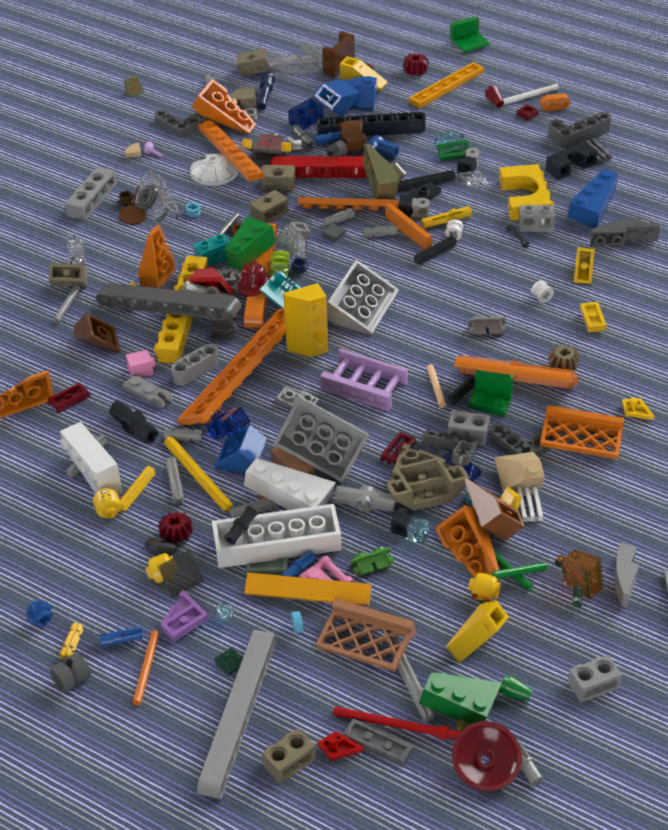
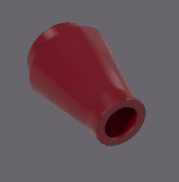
[485,85,504,108]

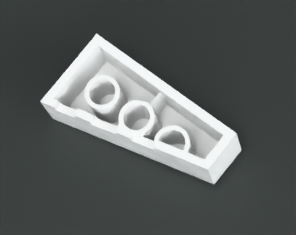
[60,422,123,495]

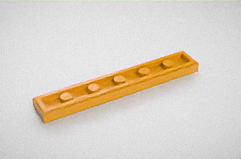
[409,62,484,109]
[244,573,372,606]

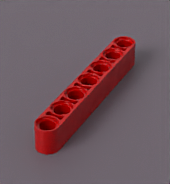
[270,156,367,178]

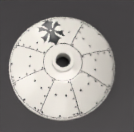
[190,154,238,186]

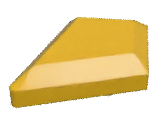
[621,397,654,420]
[500,486,522,510]

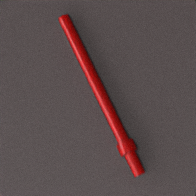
[333,706,460,741]

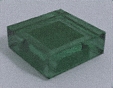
[214,647,243,676]

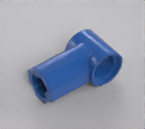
[367,135,399,159]

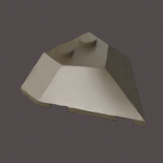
[387,443,470,511]

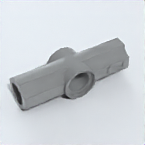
[334,485,397,512]

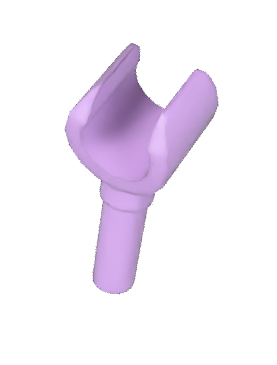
[144,141,163,158]

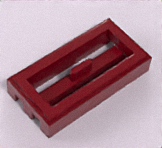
[48,382,90,414]
[380,432,416,466]

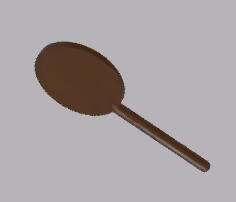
[119,186,146,225]

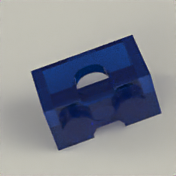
[204,406,251,440]

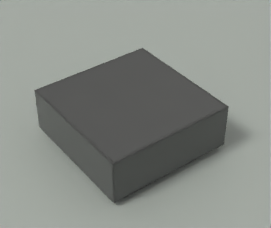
[322,223,346,242]

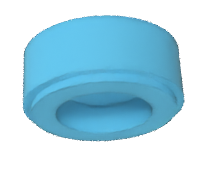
[291,611,303,634]

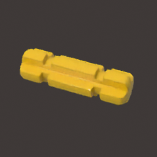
[59,622,84,660]

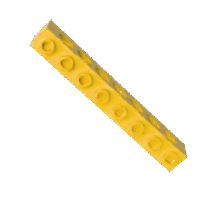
[154,256,208,363]

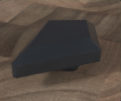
[144,539,177,555]

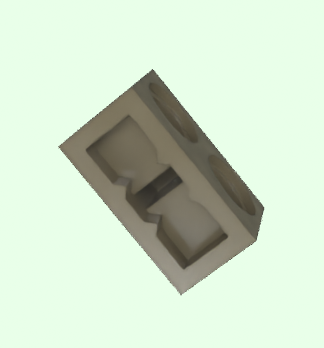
[262,728,316,784]

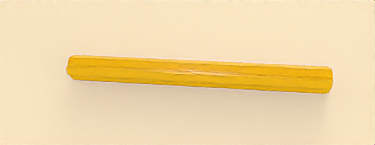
[164,436,233,512]

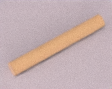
[426,364,446,408]

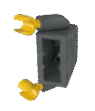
[242,132,291,163]

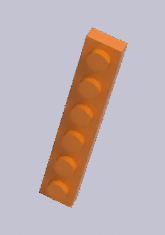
[298,197,399,211]

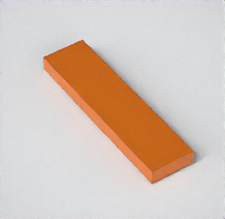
[385,203,432,250]

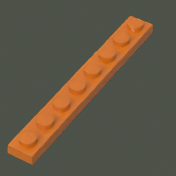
[198,120,264,182]

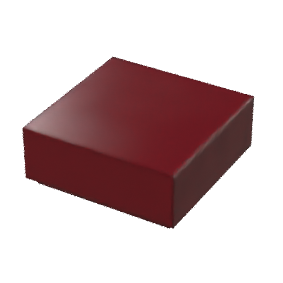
[517,104,539,121]

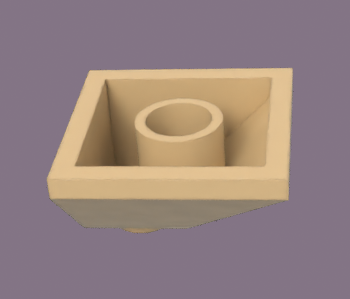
[494,452,545,492]

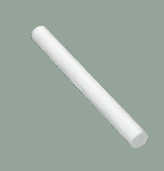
[502,84,559,105]

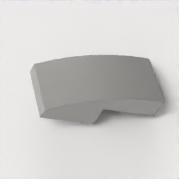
[275,386,319,410]

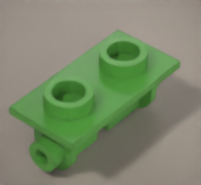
[349,546,395,576]

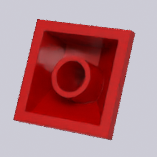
[188,267,234,295]

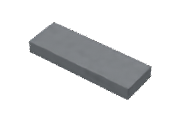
[342,718,413,767]

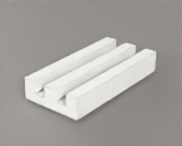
[517,486,543,522]

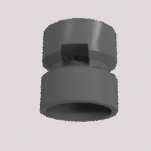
[49,652,91,693]

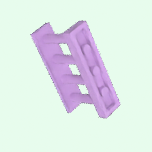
[320,349,408,411]

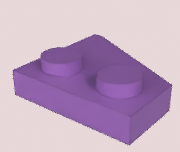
[161,590,208,642]

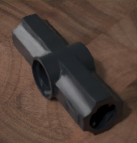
[109,401,158,444]

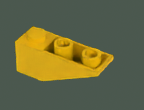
[340,56,387,91]
[446,600,509,663]

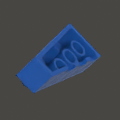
[568,169,618,228]

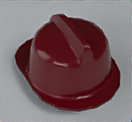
[237,259,268,296]

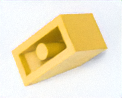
[573,247,595,284]

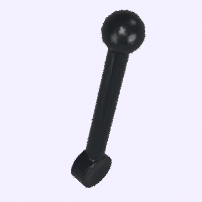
[506,225,529,248]

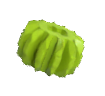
[270,250,290,280]

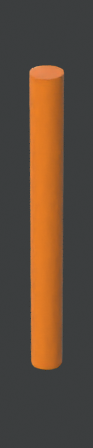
[132,630,160,706]

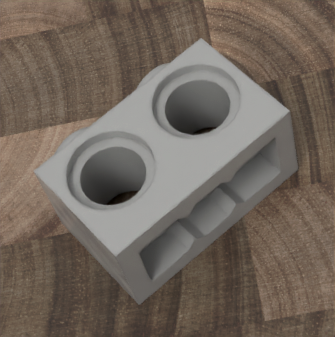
[519,205,555,232]
[448,410,490,445]
[568,655,622,702]

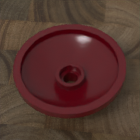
[452,721,522,792]

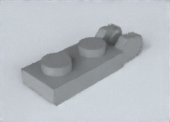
[123,374,173,409]

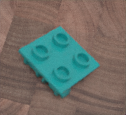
[260,270,301,309]

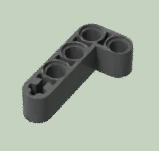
[548,112,611,149]

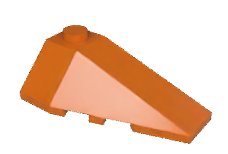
[191,79,256,135]

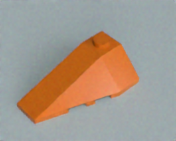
[138,225,175,288]
[0,370,54,418]
[435,505,499,577]

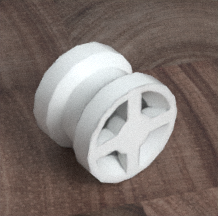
[445,219,463,241]
[531,280,554,303]

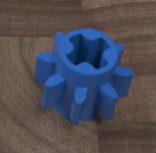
[25,600,53,627]

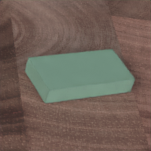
[246,557,288,576]

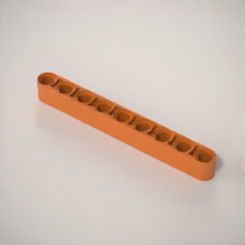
[244,223,277,329]

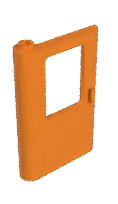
[454,355,578,389]

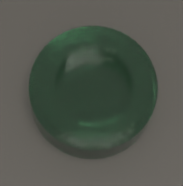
[573,586,583,607]

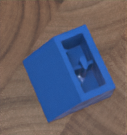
[315,79,361,116]

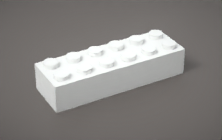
[212,504,341,568]

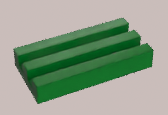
[437,140,470,161]

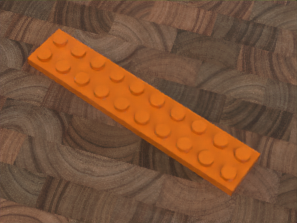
[177,308,286,426]

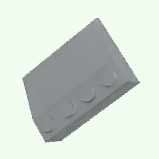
[327,259,399,335]
[273,396,370,483]

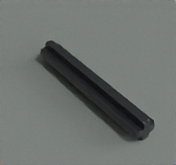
[397,170,455,191]

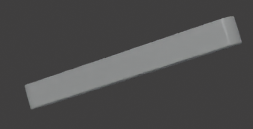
[197,630,276,799]

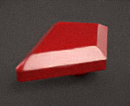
[317,731,363,761]

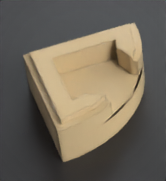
[125,143,142,158]

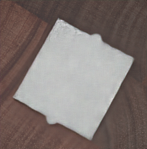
[158,550,204,598]

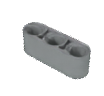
[172,344,219,386]

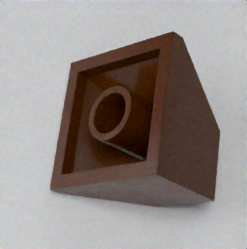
[73,312,120,353]

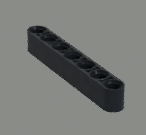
[317,112,426,136]

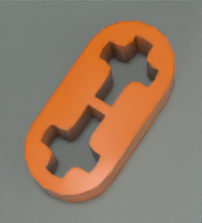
[540,93,570,111]

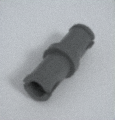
[291,125,316,150]

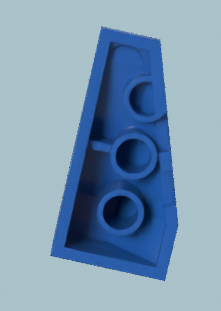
[314,76,377,110]

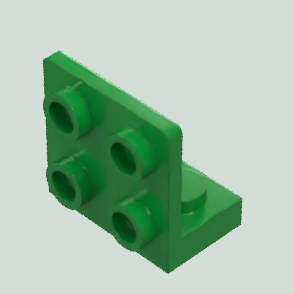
[450,16,489,53]
[468,370,513,417]

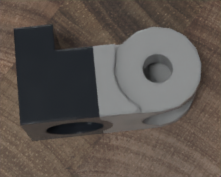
[457,148,480,177]
[399,194,430,218]

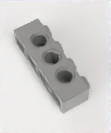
[65,166,117,221]

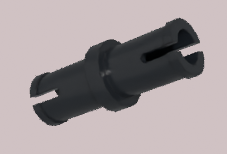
[224,506,257,545]

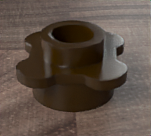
[117,191,135,206]

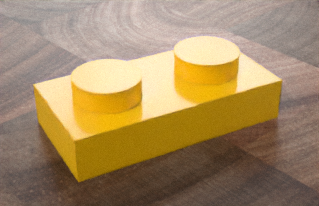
[580,302,607,333]

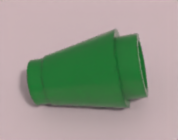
[498,675,533,701]

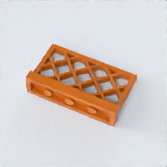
[540,405,624,460]

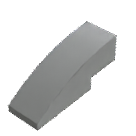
[615,542,639,608]

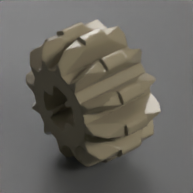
[548,344,580,371]

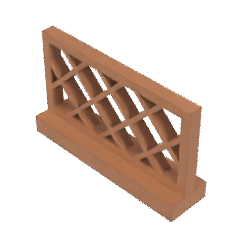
[315,598,417,672]

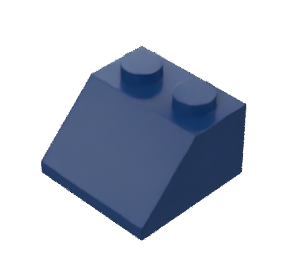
[214,425,267,473]

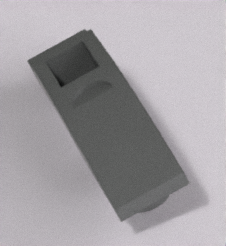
[590,218,660,246]

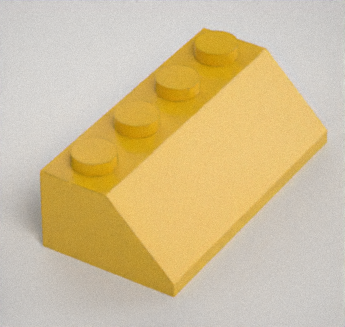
[283,283,328,357]

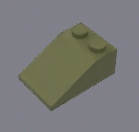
[363,143,400,200]

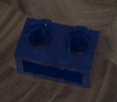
[288,98,324,130]

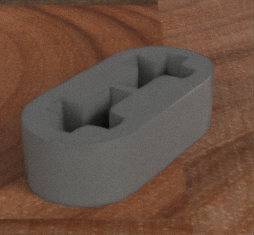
[326,140,347,156]

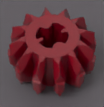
[403,53,429,76]
[158,511,193,545]

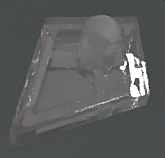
[456,170,489,187]

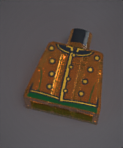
[555,549,603,600]

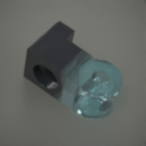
[391,507,430,543]

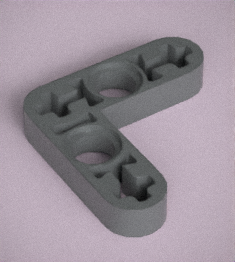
[154,110,212,136]
[490,423,563,457]
[422,430,478,465]

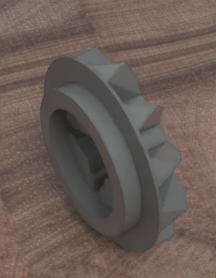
[139,184,158,210]

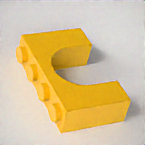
[499,164,554,221]

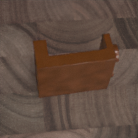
[322,31,355,78]

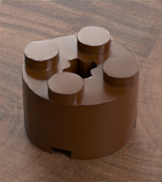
[338,120,366,154]

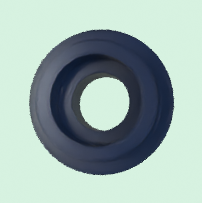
[291,258,308,274]

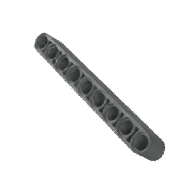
[96,283,241,321]

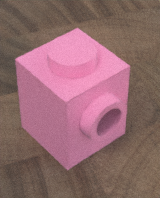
[126,350,156,378]

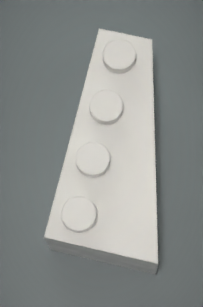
[244,458,336,510]

